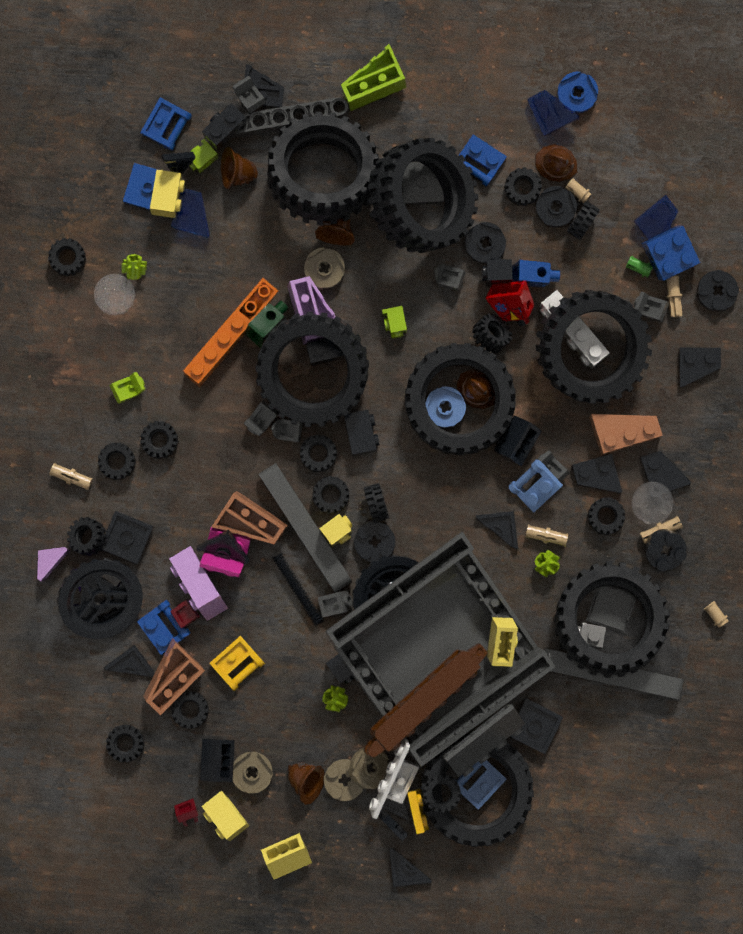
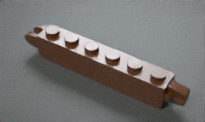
[364,643,488,757]

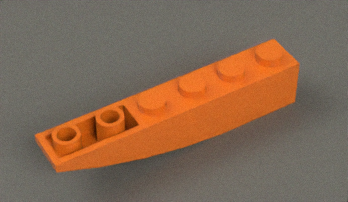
[183,278,279,387]

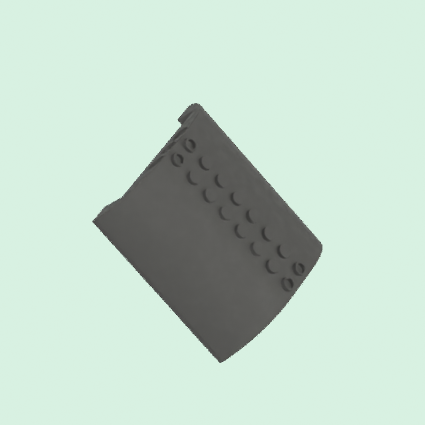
[325,532,555,767]

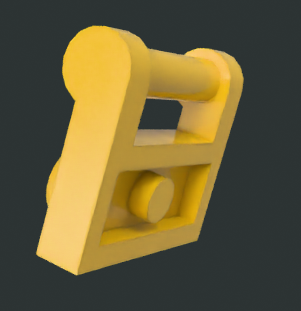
[210,636,265,691]
[407,789,429,834]

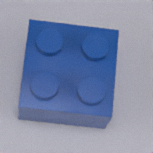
[642,225,700,281]

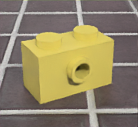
[150,170,185,218]
[319,514,353,547]
[487,617,518,667]
[202,791,249,841]
[261,833,312,880]

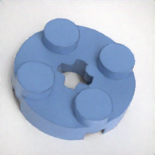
[425,386,466,428]

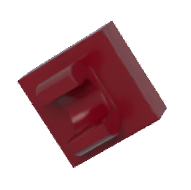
[170,599,200,628]
[174,799,199,827]

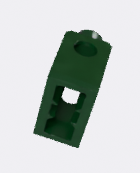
[245,300,289,348]

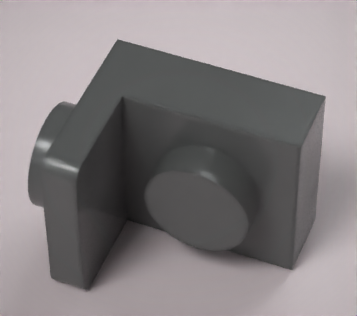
[318,591,353,618]

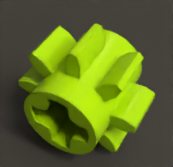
[121,254,147,280]
[535,550,560,577]
[323,686,348,712]

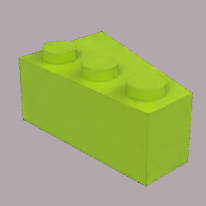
[341,44,406,111]

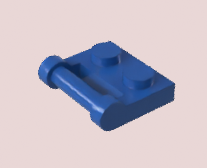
[140,97,192,151]
[458,135,507,187]
[137,600,191,655]

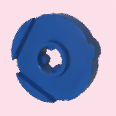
[557,72,598,113]

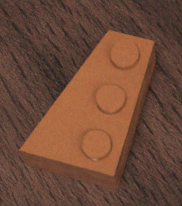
[589,414,663,456]
[212,491,288,544]
[143,638,205,715]

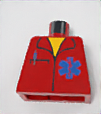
[485,280,534,326]

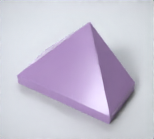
[37,547,70,582]

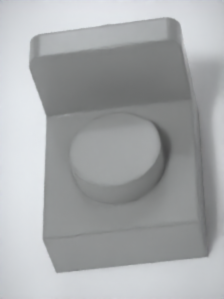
[578,622,606,648]

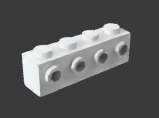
[539,290,609,369]

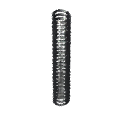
[272,553,324,626]

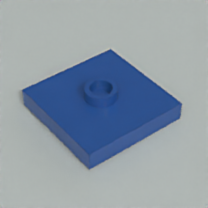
[123,163,158,210]

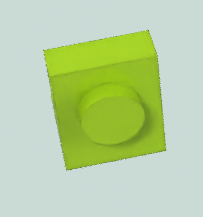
[110,372,145,404]

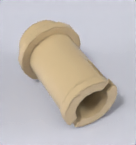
[565,178,592,203]
[704,601,728,628]

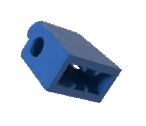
[512,260,560,287]

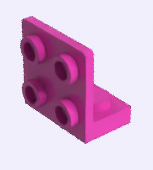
[199,527,251,577]

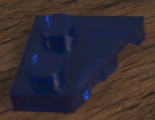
[527,90,580,136]
[171,188,210,238]
[633,195,678,240]

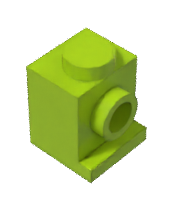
[189,139,218,173]
[382,306,407,339]

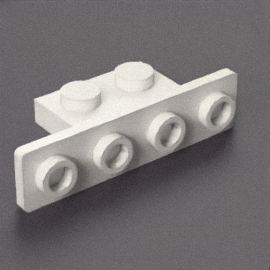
[369,738,419,819]

